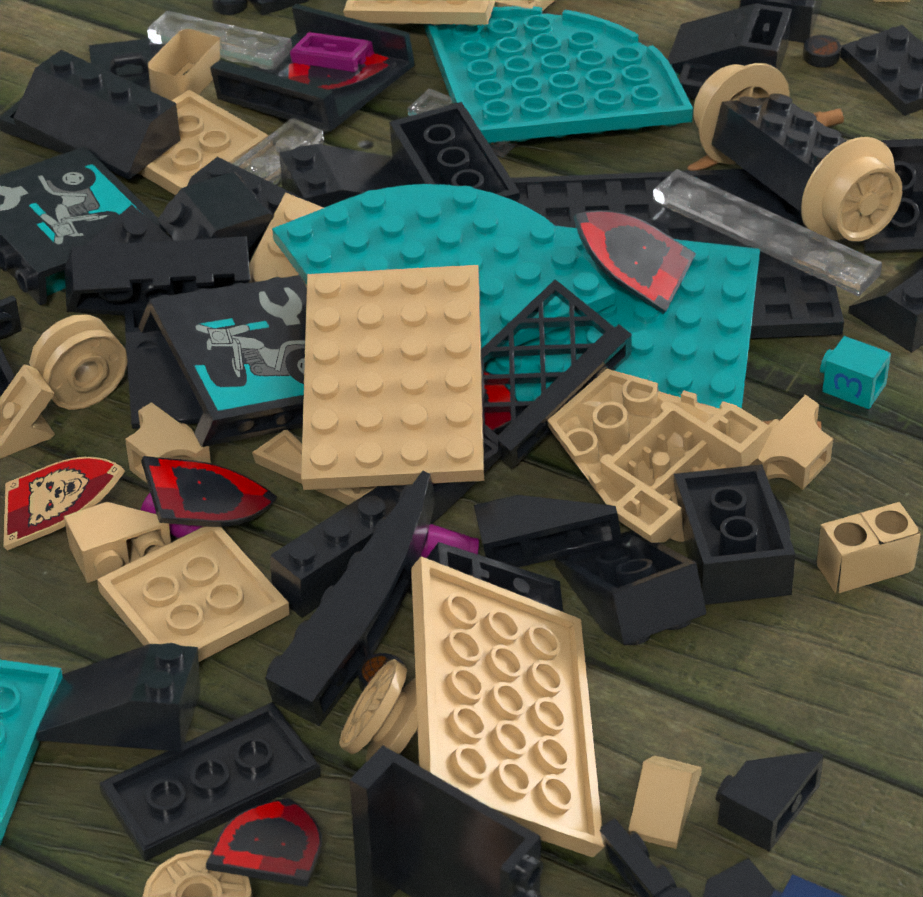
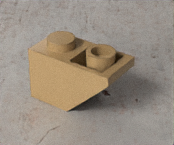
[64,502,171,583]

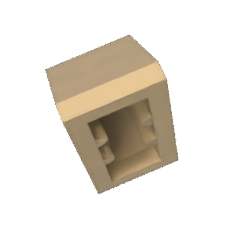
[628,755,702,849]

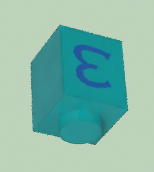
[820,336,891,409]

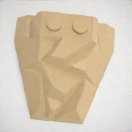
[548,369,770,543]

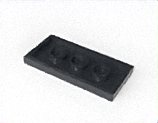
[99,702,321,861]

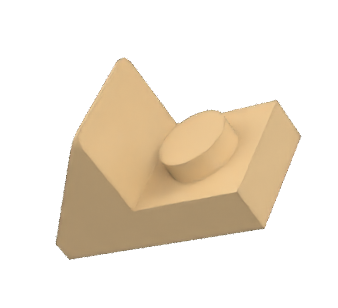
[0,364,55,459]

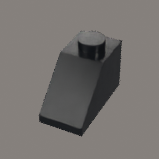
[716,751,824,852]

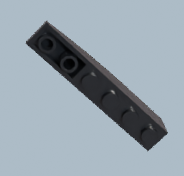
[270,436,502,618]
[265,471,436,727]

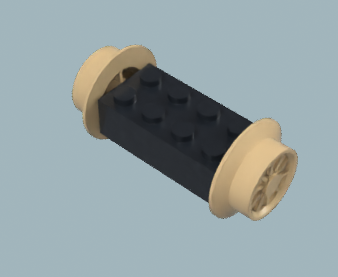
[694,63,902,241]

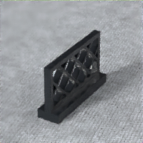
[481,279,632,469]

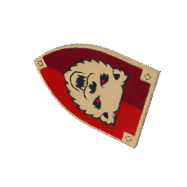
[3,457,125,550]

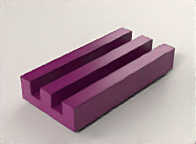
[290,32,374,72]

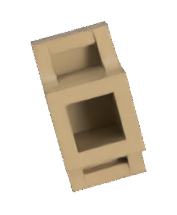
[749,395,833,490]
[125,402,211,484]

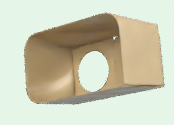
[148,29,220,101]
[817,502,921,593]

